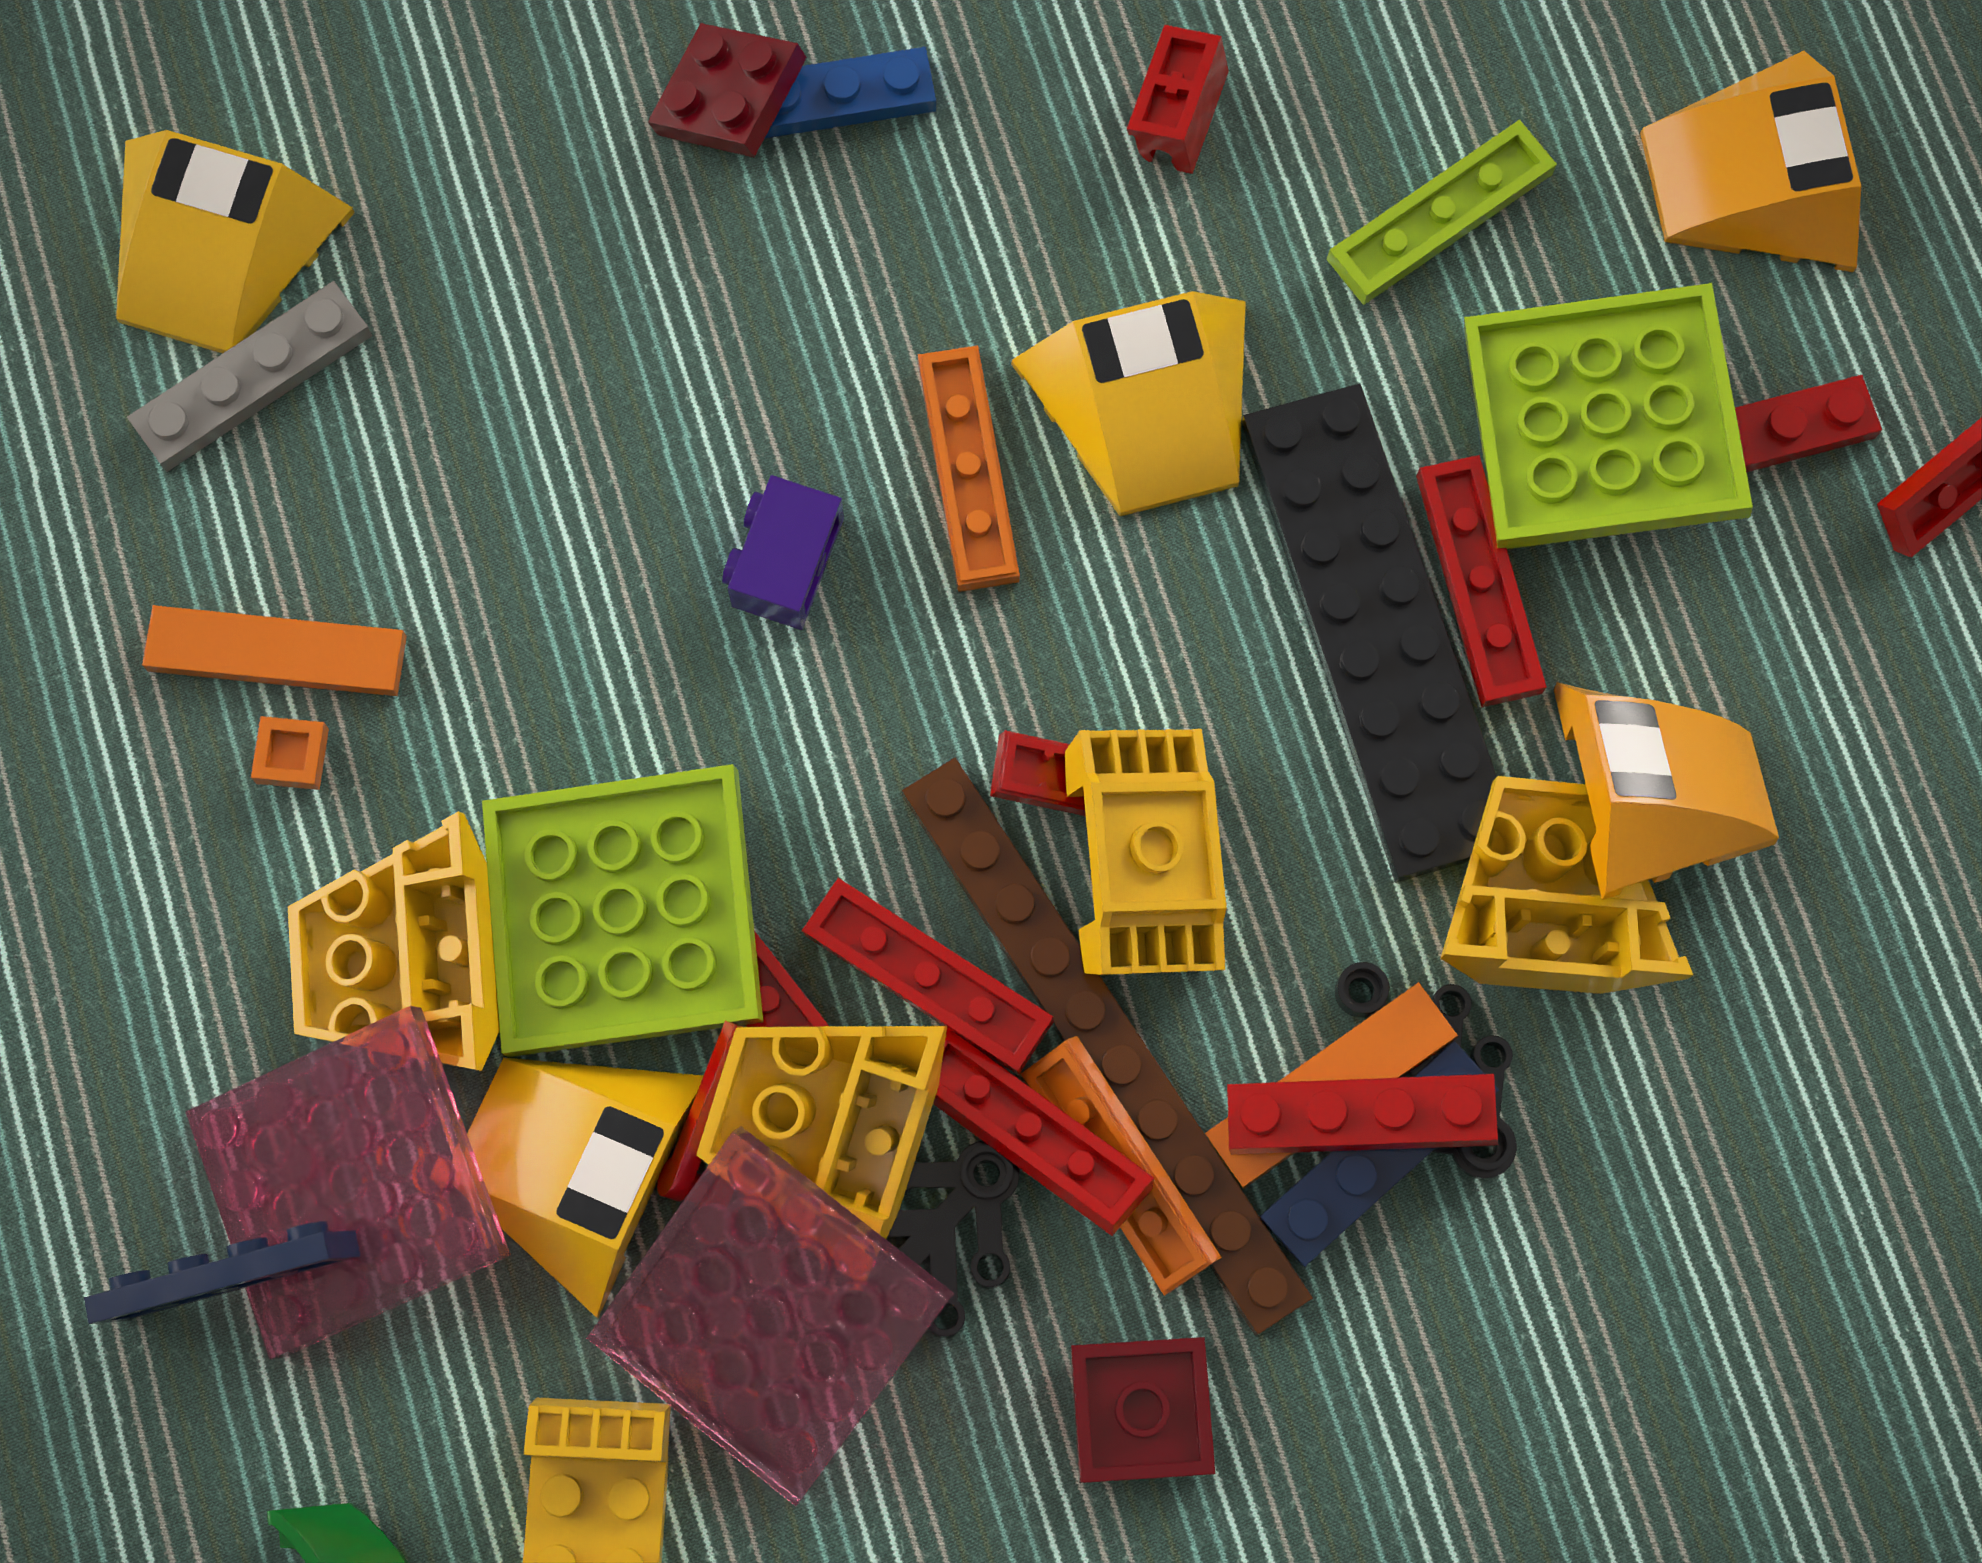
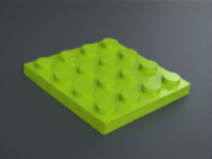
[1464,283,1753,549]
[482,764,763,1057]

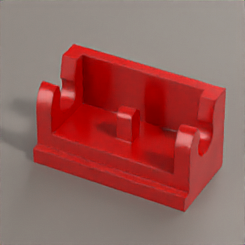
[1127,25,1229,174]

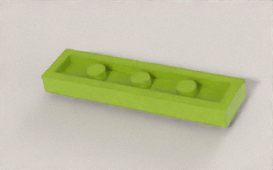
[1326,119,1557,305]

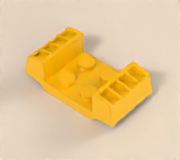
[1065,729,1227,975]
[523,1398,671,1563]

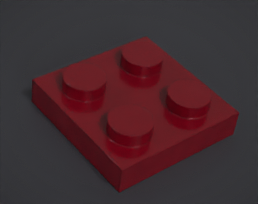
[648,23,807,158]
[1070,1337,1216,1483]

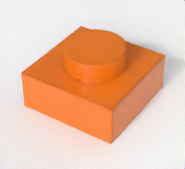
[251,716,329,790]

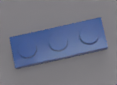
[765,47,936,138]

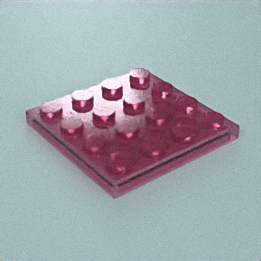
[185,1006,511,1359]
[587,1126,955,1506]

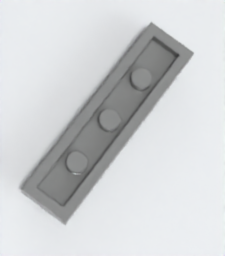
[127,281,372,472]

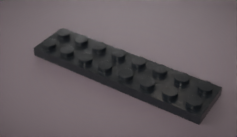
[1241,383,1497,883]

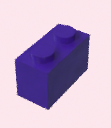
[722,475,844,630]

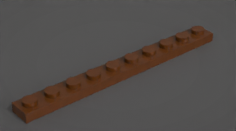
[902,757,1313,1336]

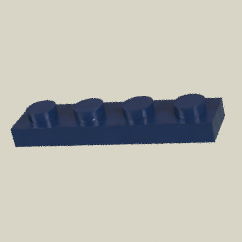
[1259,1041,1499,1267]
[84,1221,361,1324]

